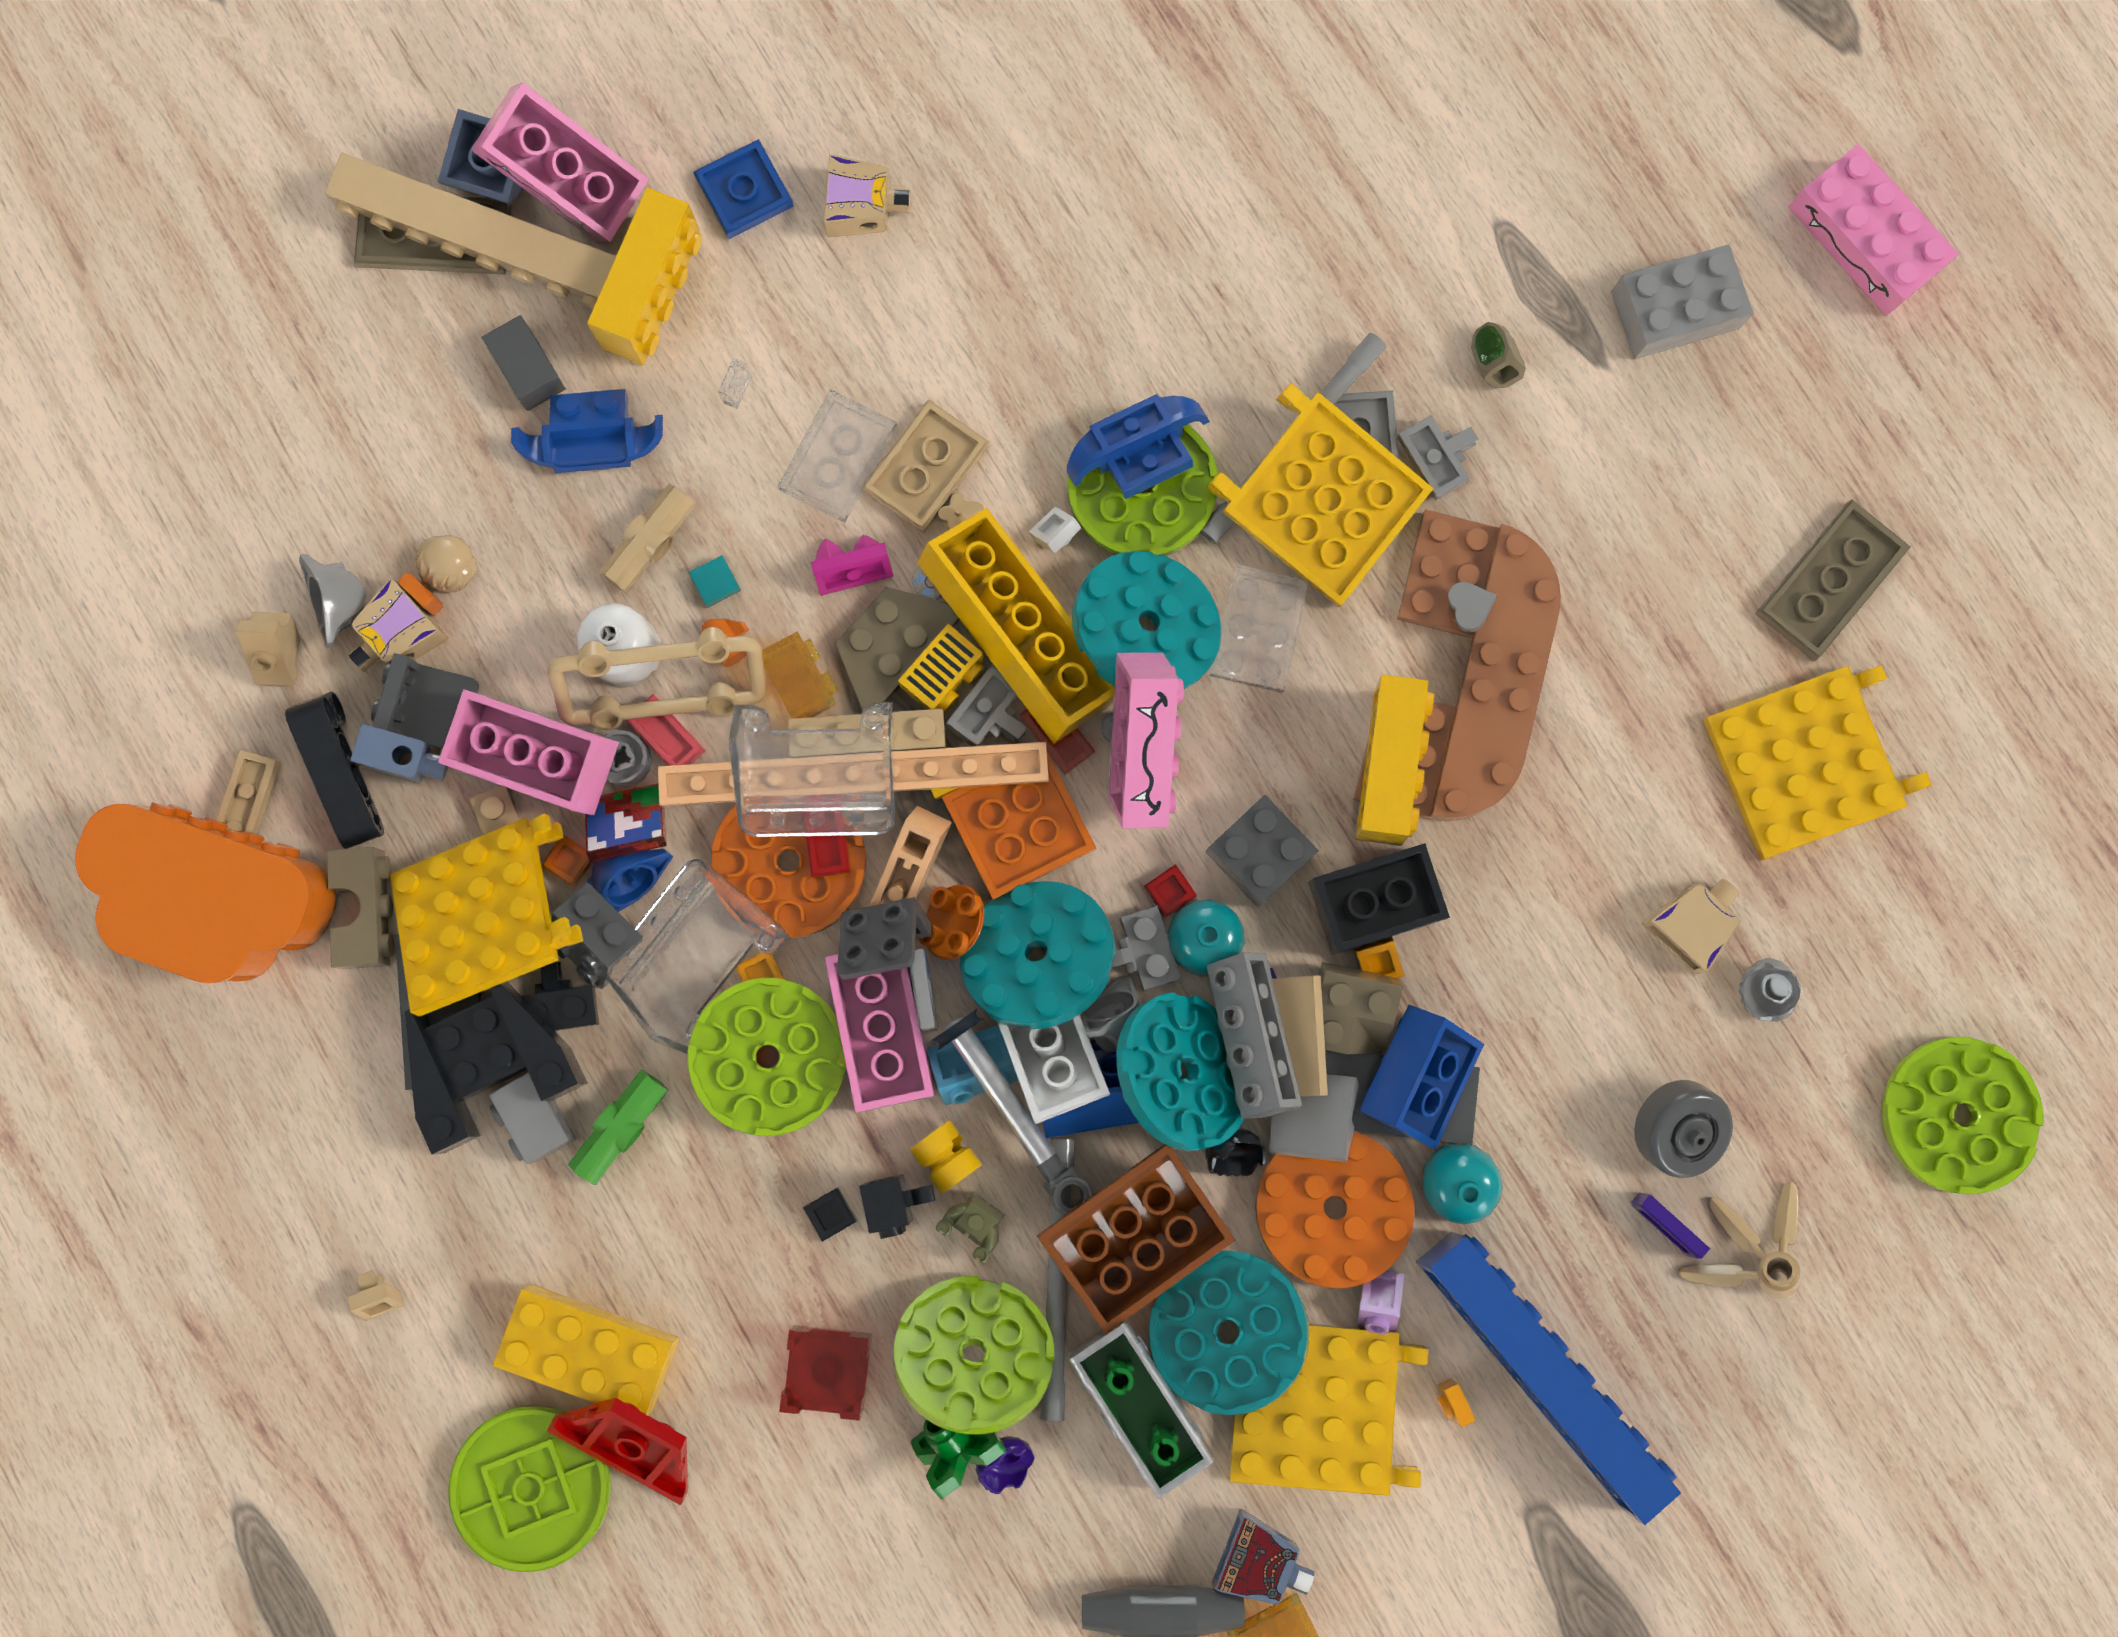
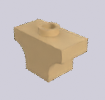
[235,612,300,686]

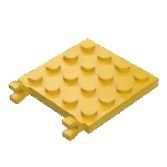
[1206,383,1434,607]
[1703,665,1932,861]
[390,813,583,1017]
[1229,1324,1428,1496]

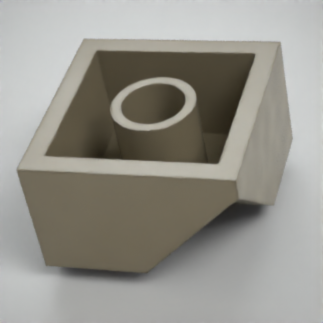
[1319,962,1403,1055]

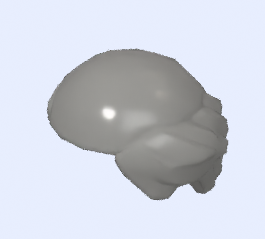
[1739,958,1801,1022]

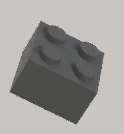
[1205,795,1319,907]

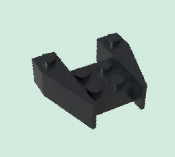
[405,981,588,1155]

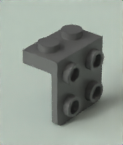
[371,653,479,749]
[551,882,643,989]
[837,897,931,980]

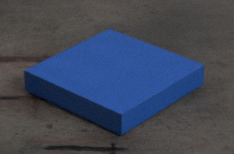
[693,139,794,239]

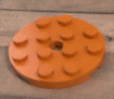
[711,796,866,939]
[1255,1132,1415,1289]

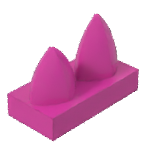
[811,534,894,596]

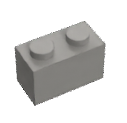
[489,1073,576,1164]

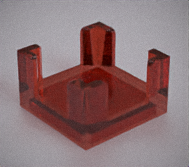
[779,1325,872,1421]

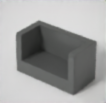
[482,315,566,411]

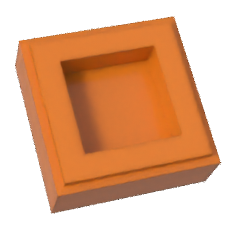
[397,572,443,616]
[541,835,596,888]

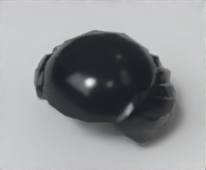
[1205,1128,1267,1177]

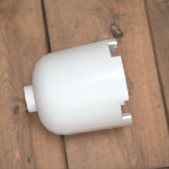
[577,603,661,688]

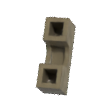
[327,847,395,969]

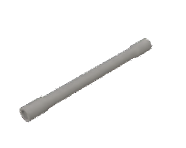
[1201,333,1386,544]
[1040,1138,1075,1421]

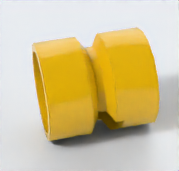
[910,1120,983,1195]

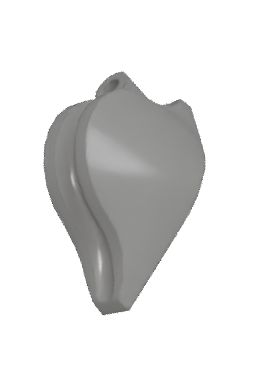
[299,554,366,649]
[1082,975,1139,1052]

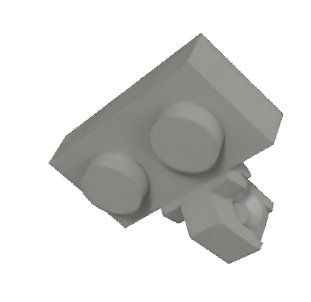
[1397,415,1479,501]
[945,665,1027,747]
[1110,906,1181,991]

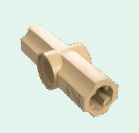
[599,483,696,594]

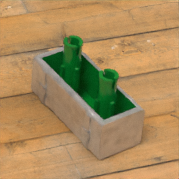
[1068,1319,1215,1499]

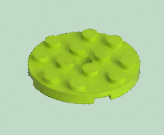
[1068,424,1218,556]
[688,978,846,1136]
[1882,1037,2044,1194]
[893,1276,1054,1434]

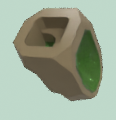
[1471,322,1526,389]

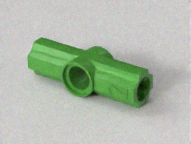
[568,1070,669,1185]

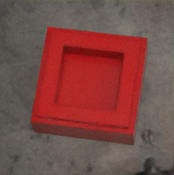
[1143,864,1197,918]

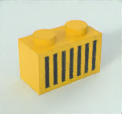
[898,624,984,713]

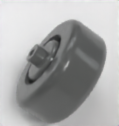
[1634,1080,1733,1178]

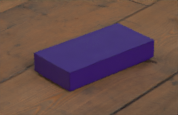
[1631,1192,1711,1259]

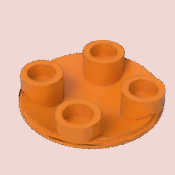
[919,884,984,960]

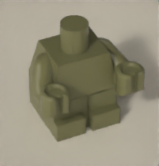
[936,1192,1005,1264]

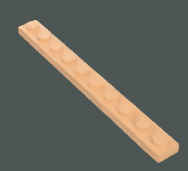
[658,742,1049,807]

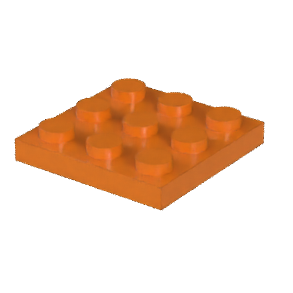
[942,751,1096,900]

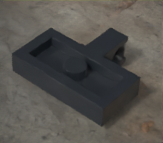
[522,961,599,1031]

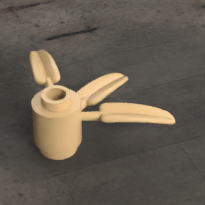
[1678,1181,1800,1298]

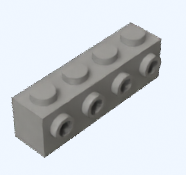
[1207,952,1302,1119]

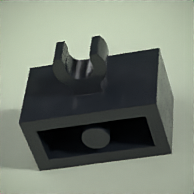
[859,1174,936,1239]

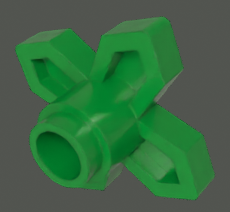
[911,1419,1006,1499]

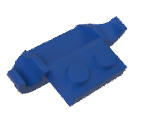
[511,389,663,473]
[1067,394,1210,499]

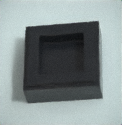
[803,1187,857,1242]

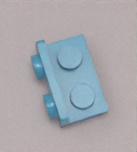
[926,1025,1018,1105]

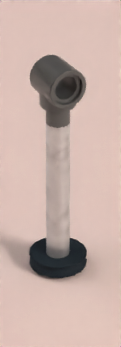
[931,1008,1092,1215]

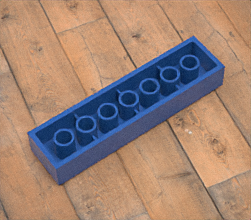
[1416,1232,1681,1525]

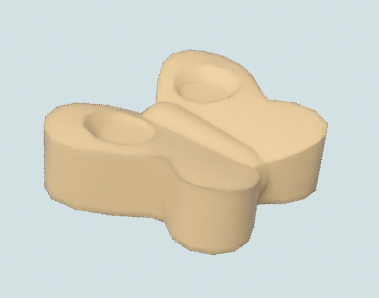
[938,492,984,530]

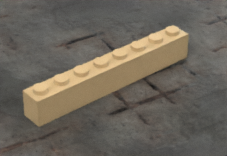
[325,152,616,309]

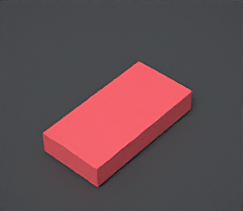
[626,694,706,766]

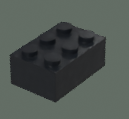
[1308,843,1450,955]

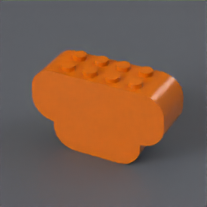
[75,802,337,983]

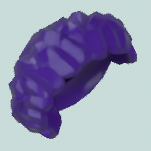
[976,1435,1035,1494]

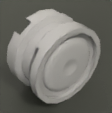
[603,730,652,787]

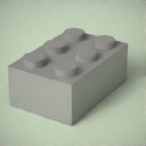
[1611,244,1754,360]

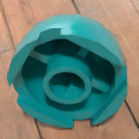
[1167,899,1245,977]
[1422,1144,1503,1225]

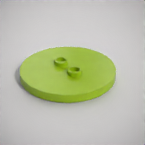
[448,1405,612,1572]

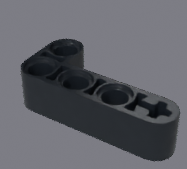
[285,691,384,849]

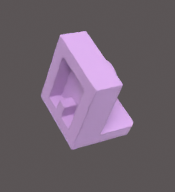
[1357,1271,1405,1335]

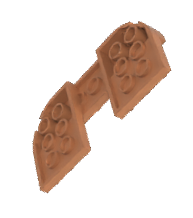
[1353,509,1561,821]

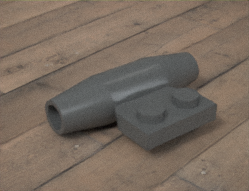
[1082,1585,1245,1637]

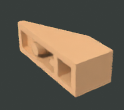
[869,806,952,907]

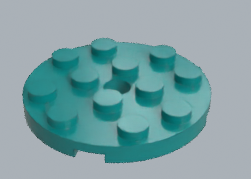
[1072,551,1221,689]
[960,881,1116,1029]
[1117,992,1244,1151]
[1149,1251,1309,1415]

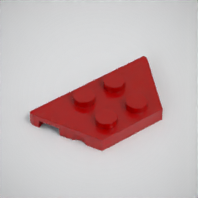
[547,1398,688,1505]

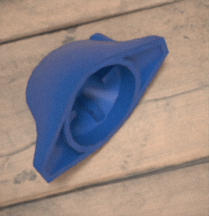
[586,843,673,912]

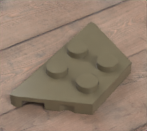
[835,587,960,714]

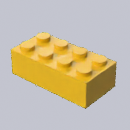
[587,187,702,366]
[1355,674,1434,846]
[493,1284,680,1416]

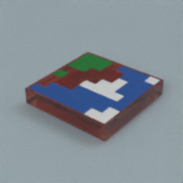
[585,783,667,862]

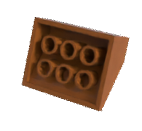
[1036,1144,1236,1334]

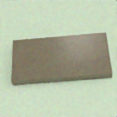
[354,197,512,275]
[1755,499,1911,661]

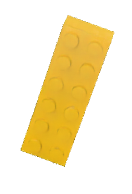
[917,508,1115,744]

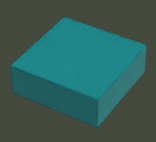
[689,555,741,608]

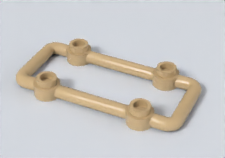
[548,627,767,731]

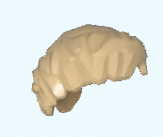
[415,535,477,594]

